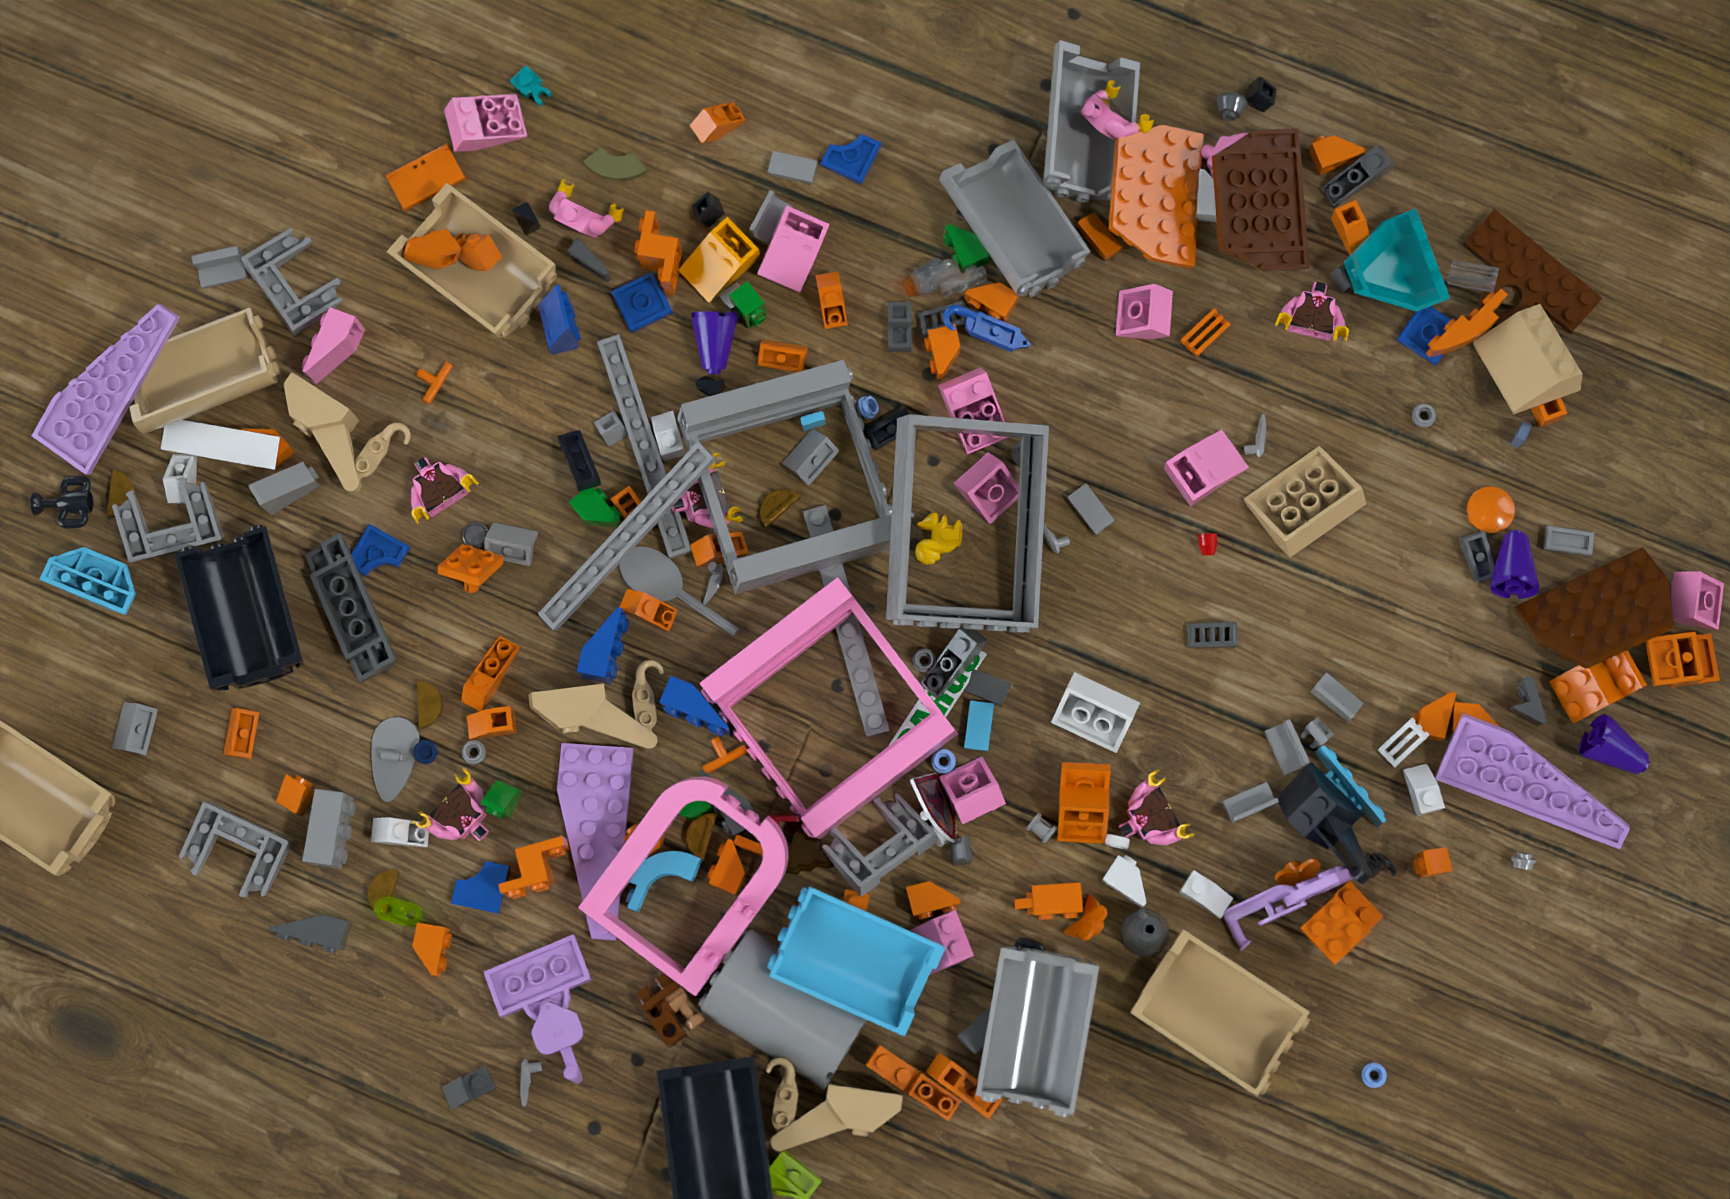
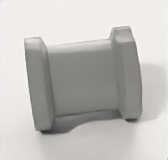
[1026,812,1058,844]

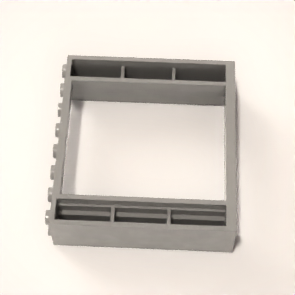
[678,360,892,594]

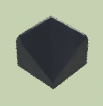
[1246,77,1277,112]
[692,191,725,227]
[512,202,541,235]
[695,375,726,397]

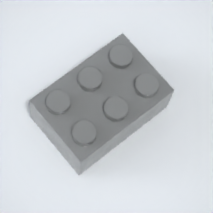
[302,789,356,869]

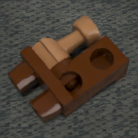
[637,973,705,1048]

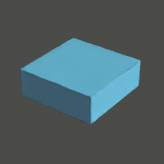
[800,411,826,431]

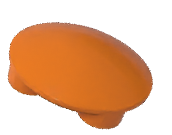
[1467,486,1515,533]

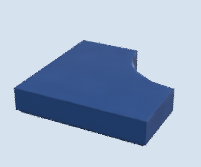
[820,134,882,185]
[351,524,411,577]
[451,861,510,914]

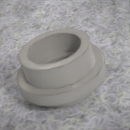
[1412,404,1436,428]
[912,649,936,673]
[462,740,486,764]
[1511,852,1536,870]

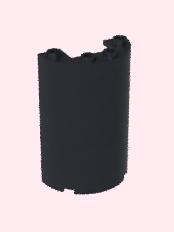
[174,525,304,691]
[657,1056,774,1199]

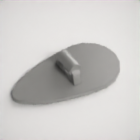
[371,717,420,802]

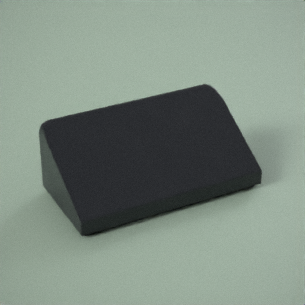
[864,404,909,450]

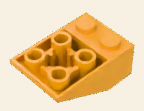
[678,217,761,304]

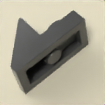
[1507,676,1547,726]
[442,1066,497,1110]

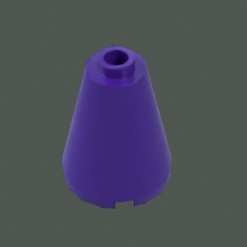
[691,312,738,375]
[1490,530,1539,599]
[1578,714,1650,775]

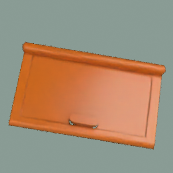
[386,144,466,211]

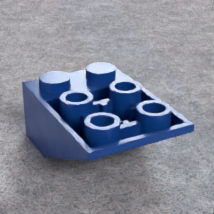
[538,284,581,355]
[577,607,629,684]
[660,676,731,737]

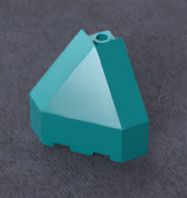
[1343,208,1450,312]

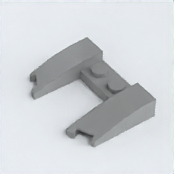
[241,228,342,337]
[112,477,224,563]
[822,793,936,897]
[179,801,294,897]

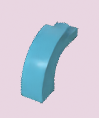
[626,851,703,913]

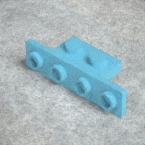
[1315,745,1386,827]

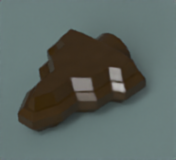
[785,826,835,875]

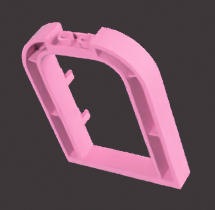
[578,777,788,996]

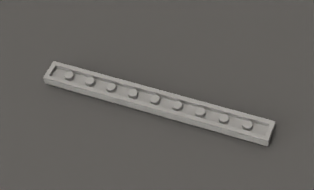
[597,334,692,559]
[538,441,716,631]
[803,505,890,738]

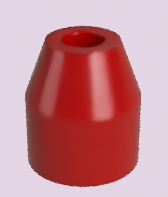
[1198,533,1218,556]

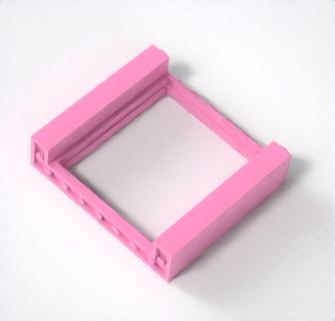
[700,577,958,839]

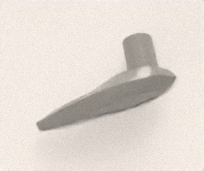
[1244,414,1266,457]
[1043,524,1070,554]
[702,562,723,605]
[520,1059,542,1107]

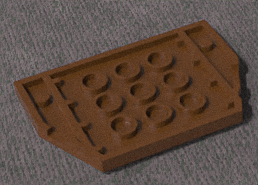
[1212,128,1309,272]
[1515,547,1673,669]

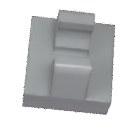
[1301,716,1334,748]

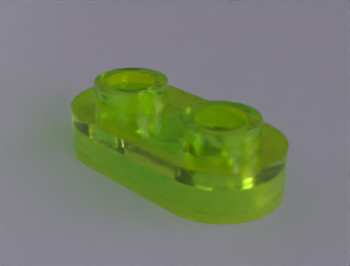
[374,897,423,927]

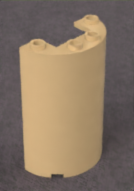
[387,183,557,337]
[129,308,281,434]
[0,720,115,876]
[1130,929,1310,1096]

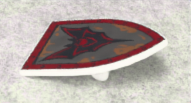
[910,773,956,843]

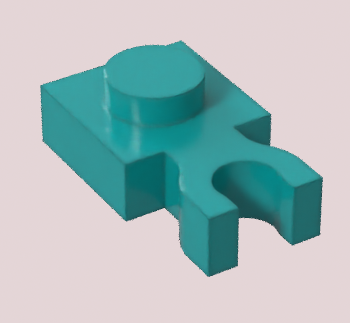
[510,65,552,107]

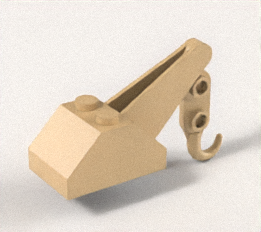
[283,372,411,494]
[528,660,664,749]
[766,1057,903,1151]

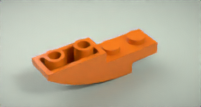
[1426,289,1508,357]
[865,1044,962,1121]

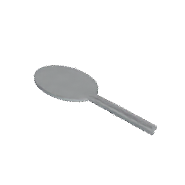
[619,547,739,636]

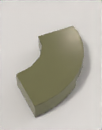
[583,148,648,181]

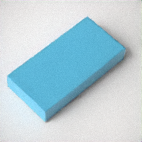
[964,700,994,752]

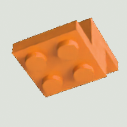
[634,210,683,296]
[1645,632,1720,688]
[1549,650,1647,724]
[1057,762,1111,844]
[498,836,571,900]
[1299,880,1383,965]

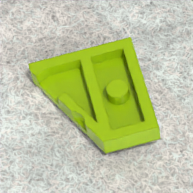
[770,1150,822,1199]

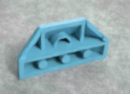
[39,547,136,615]

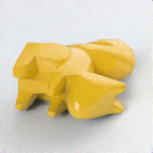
[915,512,963,565]

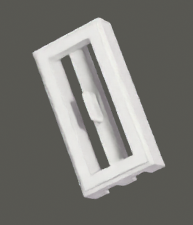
[1378,717,1430,767]

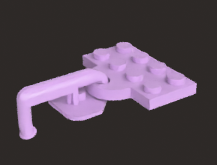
[1224,865,1354,951]
[484,934,592,1084]

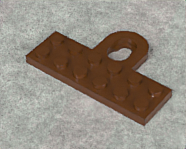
[1462,209,1603,334]

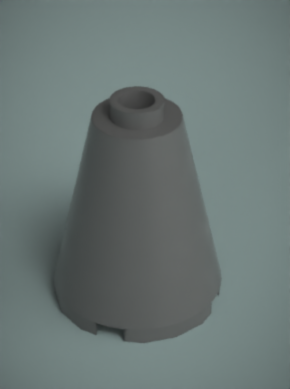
[1121,908,1170,957]

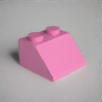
[1116,284,1173,339]
[954,452,1019,524]
[1670,571,1724,630]
[939,757,1006,824]
[911,910,974,975]

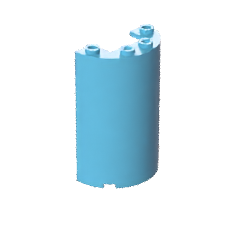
[767,886,946,1036]

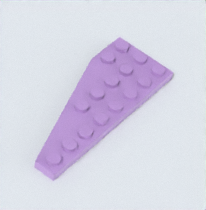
[32,304,180,475]
[1435,713,1630,849]
[557,743,634,941]

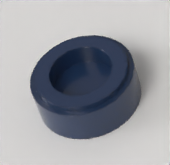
[413,740,438,764]

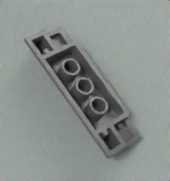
[305,533,397,682]

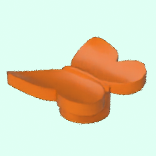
[1275,858,1321,887]
[1063,895,1107,941]

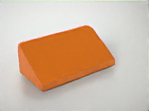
[1076,212,1123,262]
[757,339,808,372]
[223,708,260,759]

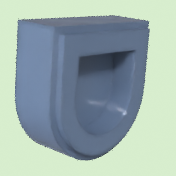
[1510,420,1532,448]

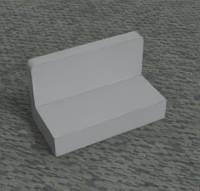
[749,190,792,246]
[192,246,247,288]
[782,429,839,485]
[484,523,538,566]
[1310,672,1364,723]
[112,702,158,755]
[1264,719,1310,776]
[1222,782,1279,824]

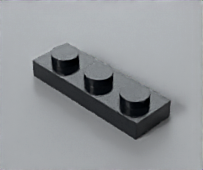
[558,430,601,492]

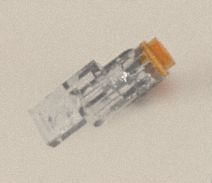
[902,258,987,298]

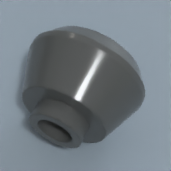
[1216,92,1248,121]

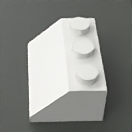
[1051,672,1140,753]

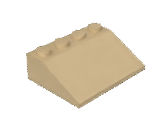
[1473,304,1583,414]
[1243,446,1366,558]

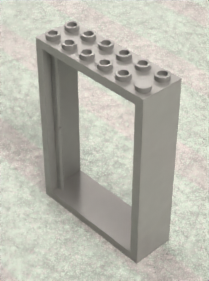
[886,414,1049,633]

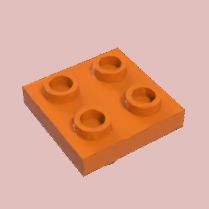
[438,544,503,593]

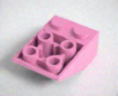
[444,94,527,152]
[757,206,829,293]
[302,307,365,384]
[938,367,1008,454]
[1164,430,1249,507]

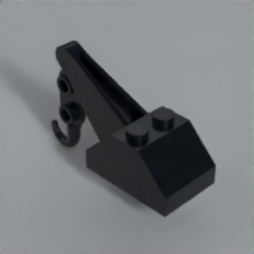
[1276,762,1397,885]

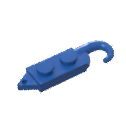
[943,305,1031,352]

